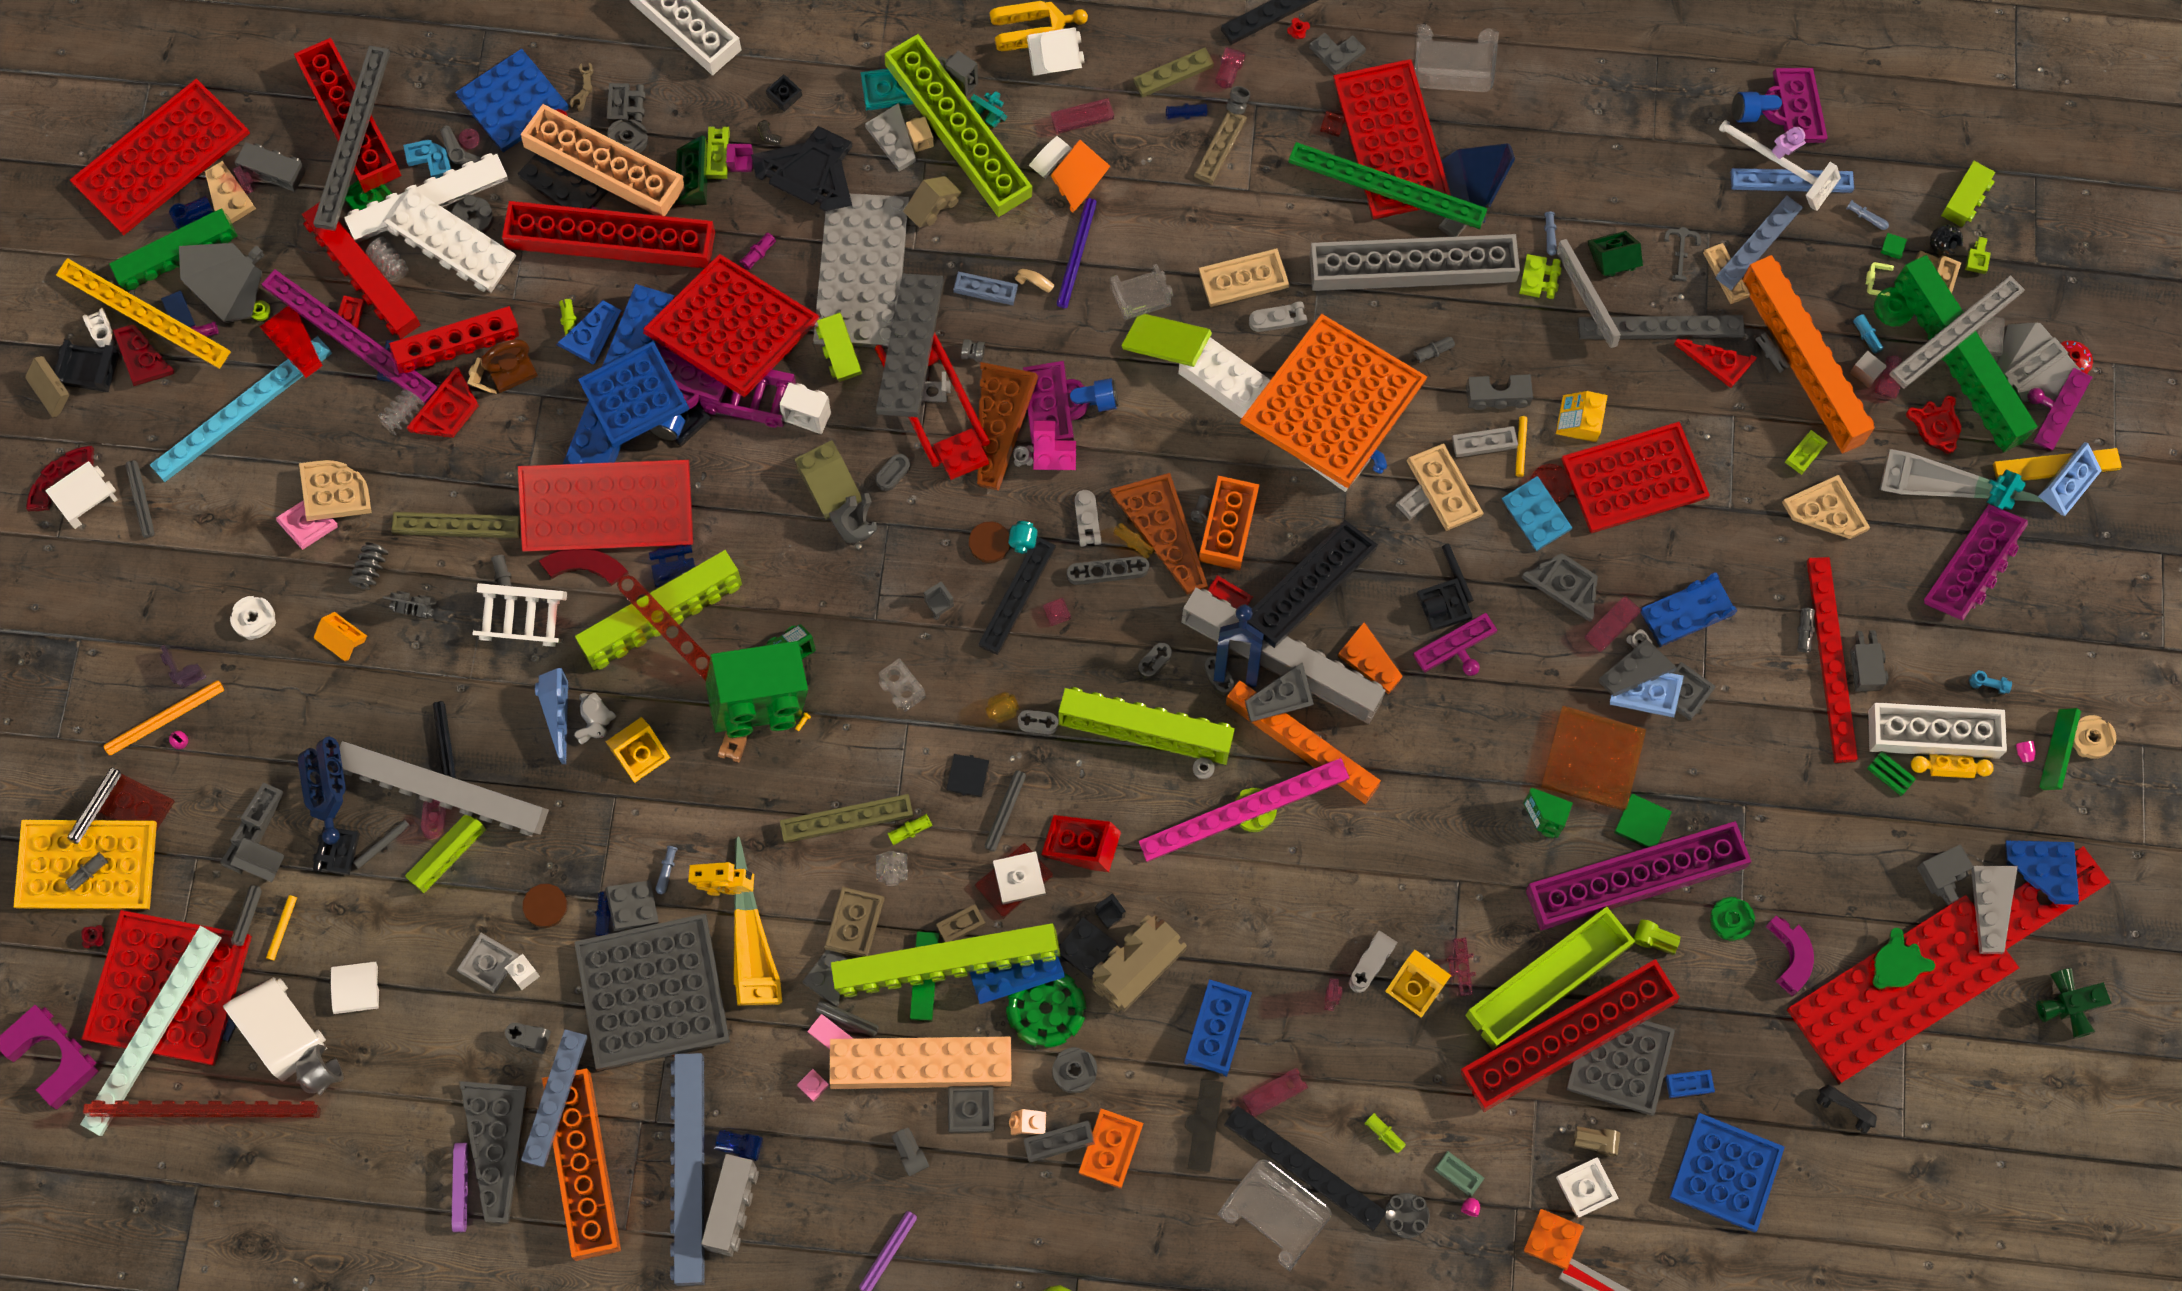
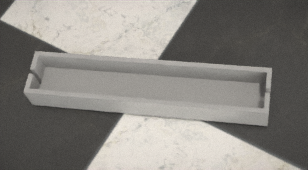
[1181,588,1386,724]

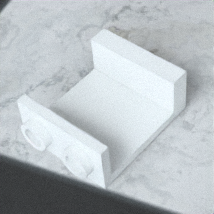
[45,461,118,529]

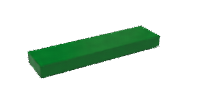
[2039,708,2081,790]
[910,932,939,1022]

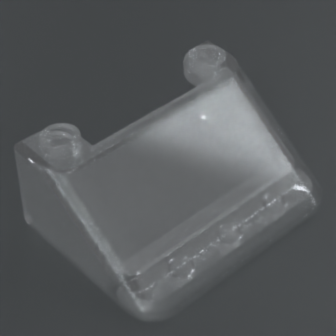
[1414,23,1499,92]
[1217,1160,1332,1271]

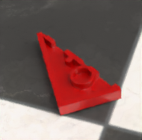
[1674,339,1757,388]

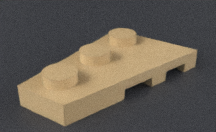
[205,161,256,223]

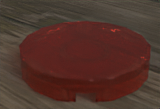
[1530,463,1572,504]

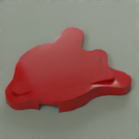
[1906,395,1962,454]

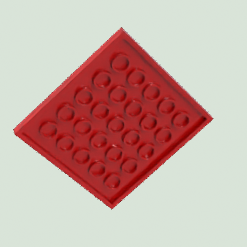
[643,254,819,397]
[82,910,252,1066]

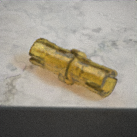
[1113,523,1154,559]

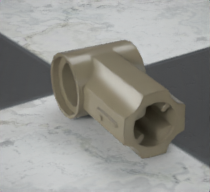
[1573,1126,1621,1156]

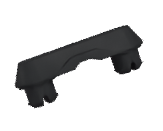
[1816,1084,1877,1134]

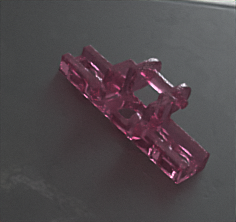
[1445,937,1476,996]

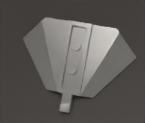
[1997,322,2081,402]

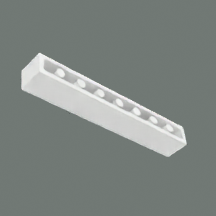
[344,153,508,243]

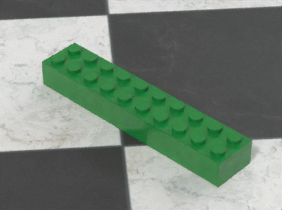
[1894,255,2038,453]

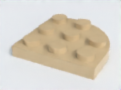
[299,460,372,521]

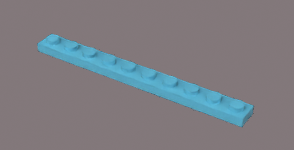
[150,336,332,482]

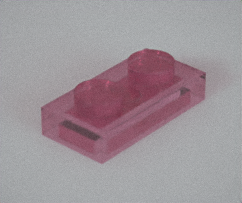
[1324,978,1342,1011]

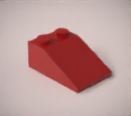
[1041,815,1121,872]

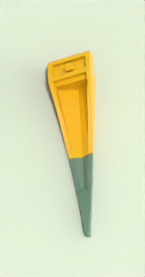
[734,836,782,1005]

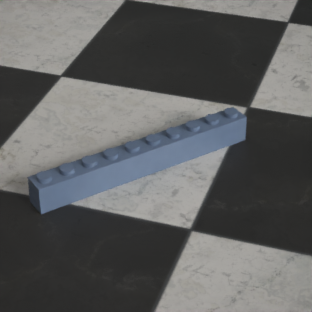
[670,1053,705,1286]

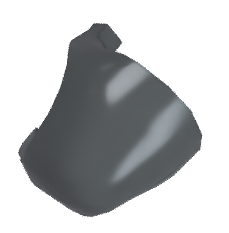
[829,493,877,543]

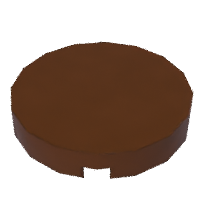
[969,521,1011,563]
[523,884,568,928]

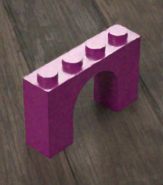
[0,1005,99,1109]

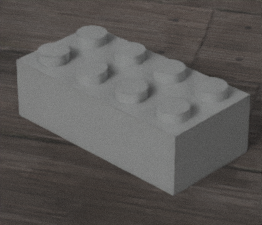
[701,1154,759,1257]

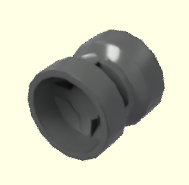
[1226,86,1250,114]
[961,339,985,362]

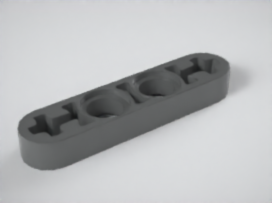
[1067,556,1149,585]

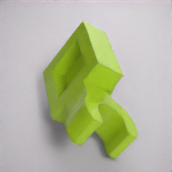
[1965,237,1991,274]

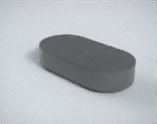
[875,454,910,491]

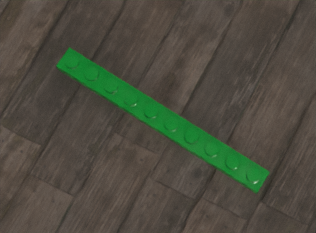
[1288,142,1487,229]

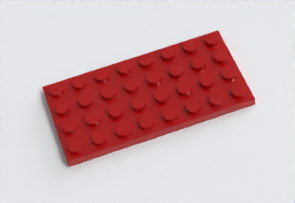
[1333,59,1451,220]
[70,78,250,236]
[518,460,693,551]

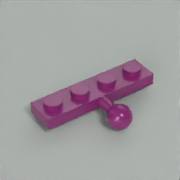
[2027,368,2092,451]
[1413,613,1497,676]

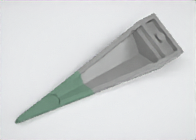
[1879,449,2044,502]

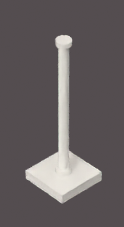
[1719,120,1841,211]

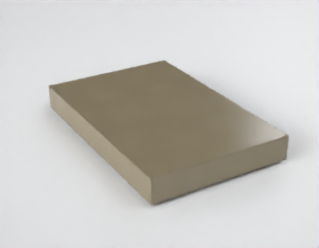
[824,887,885,957]

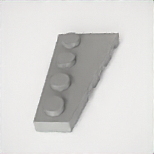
[1972,866,2018,954]

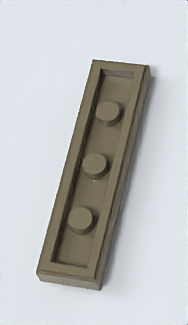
[1194,110,1247,185]

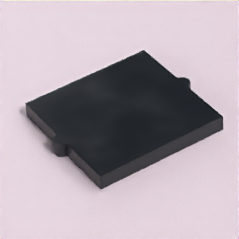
[946,754,989,797]

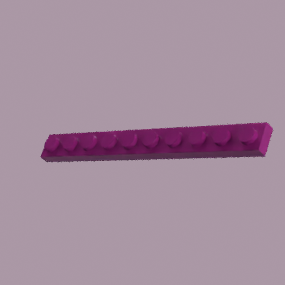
[261,269,438,405]

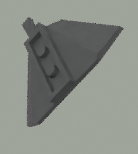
[179,243,265,323]

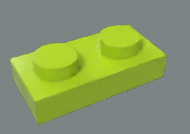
[1785,430,1828,475]

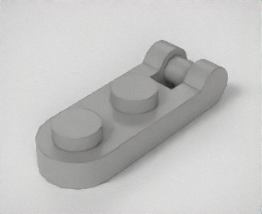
[1249,302,1308,332]
[1075,490,1101,547]

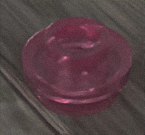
[459,129,480,149]

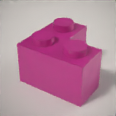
[1033,421,1076,470]

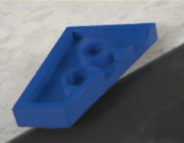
[556,300,621,364]

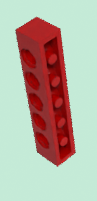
[389,306,519,374]

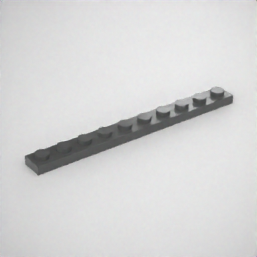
[313,45,390,231]

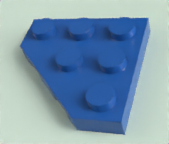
[2005,840,2079,905]

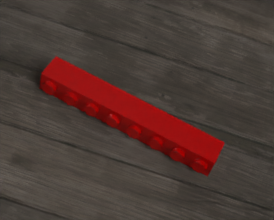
[302,202,421,340]

